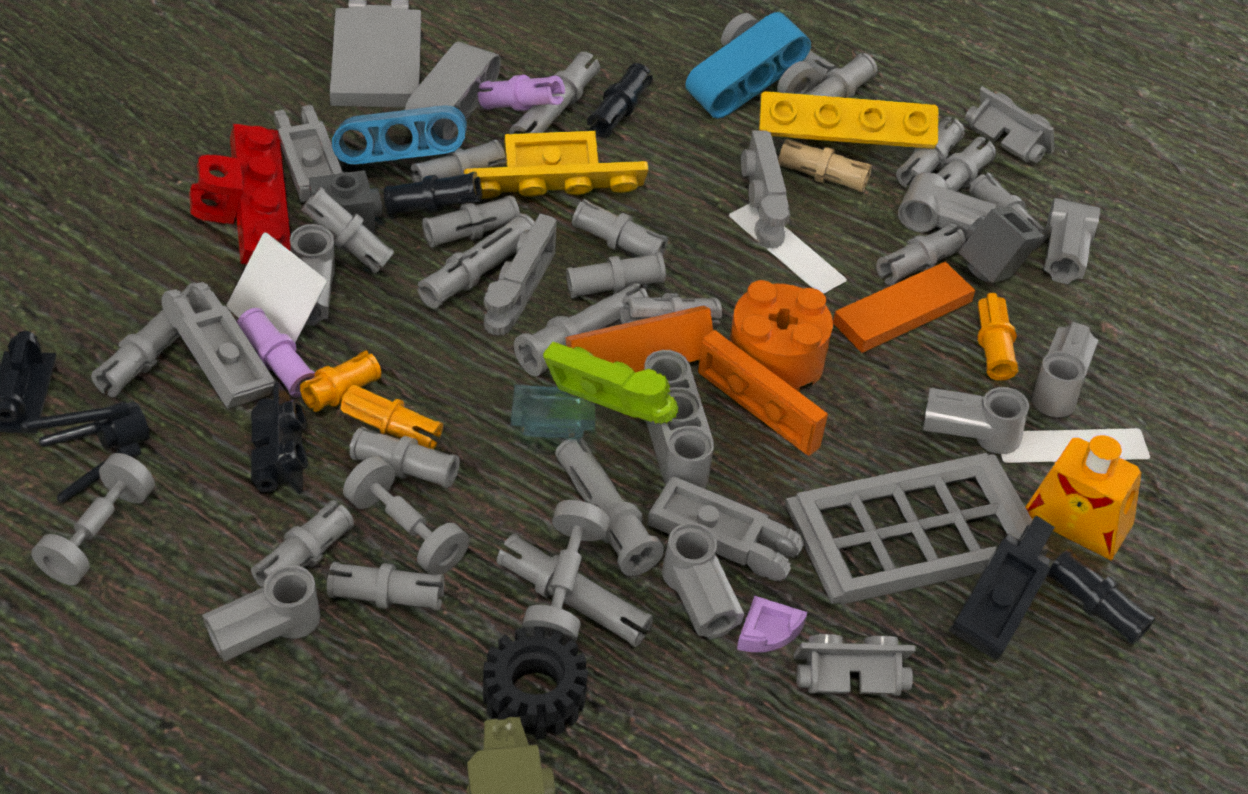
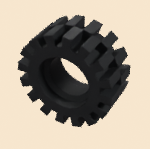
[483,627,588,740]

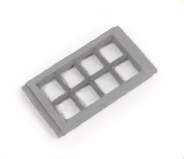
[785,453,1049,605]

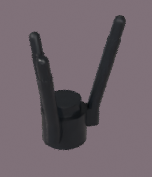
[21,401,150,503]

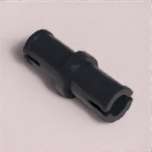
[587,63,653,138]
[384,172,482,216]
[1047,548,1156,645]

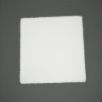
[227,233,327,343]

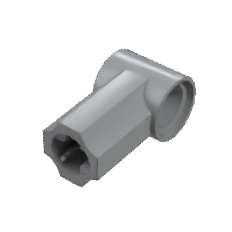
[898,172,996,236]
[1043,197,1100,284]
[290,224,335,326]
[1032,322,1098,418]
[923,387,1029,454]
[662,522,744,640]
[202,565,320,662]

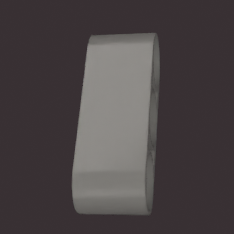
[404,41,501,140]
[644,350,714,488]

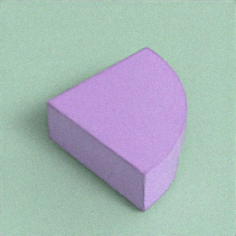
[737,596,807,652]

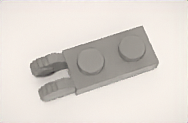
[274,105,343,202]
[741,131,790,249]
[484,214,557,336]
[161,282,275,409]
[647,476,804,582]

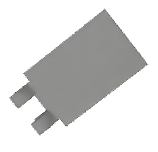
[330,0,421,107]

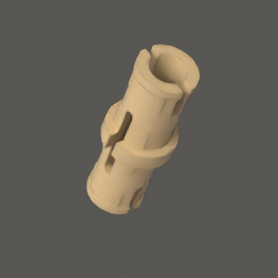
[778,138,872,193]

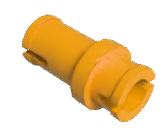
[300,350,381,412]

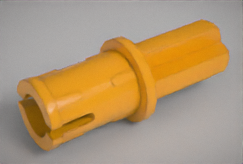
[977,293,1018,381]
[340,385,444,450]

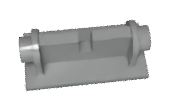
[964,86,1054,163]
[794,634,916,696]

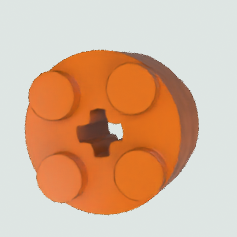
[729,280,833,392]

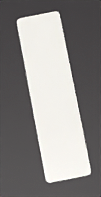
[729,204,847,294]
[1001,428,1150,463]

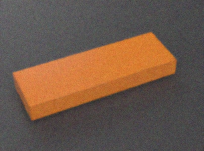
[833,261,976,353]
[565,305,713,373]
[698,330,828,456]

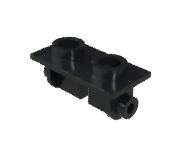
[0,331,57,434]
[251,382,308,494]

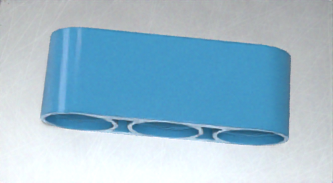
[685,12,811,119]
[332,105,467,165]

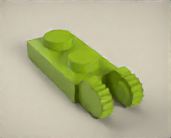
[543,341,679,425]

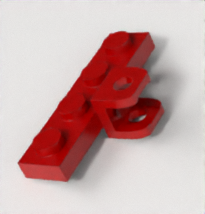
[189,124,290,264]

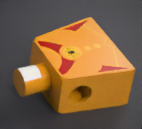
[1025,435,1142,561]

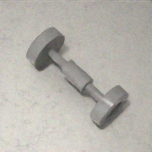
[721,13,819,94]
[32,453,155,585]
[343,456,469,575]
[522,500,609,645]

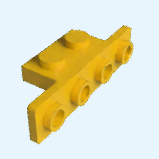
[759,91,938,149]
[463,131,648,199]

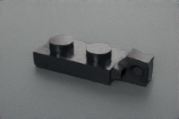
[948,516,1055,660]

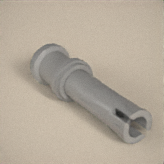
[514,283,649,377]
[555,437,664,576]

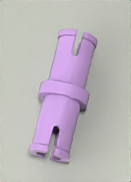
[478,75,565,111]
[237,307,315,398]

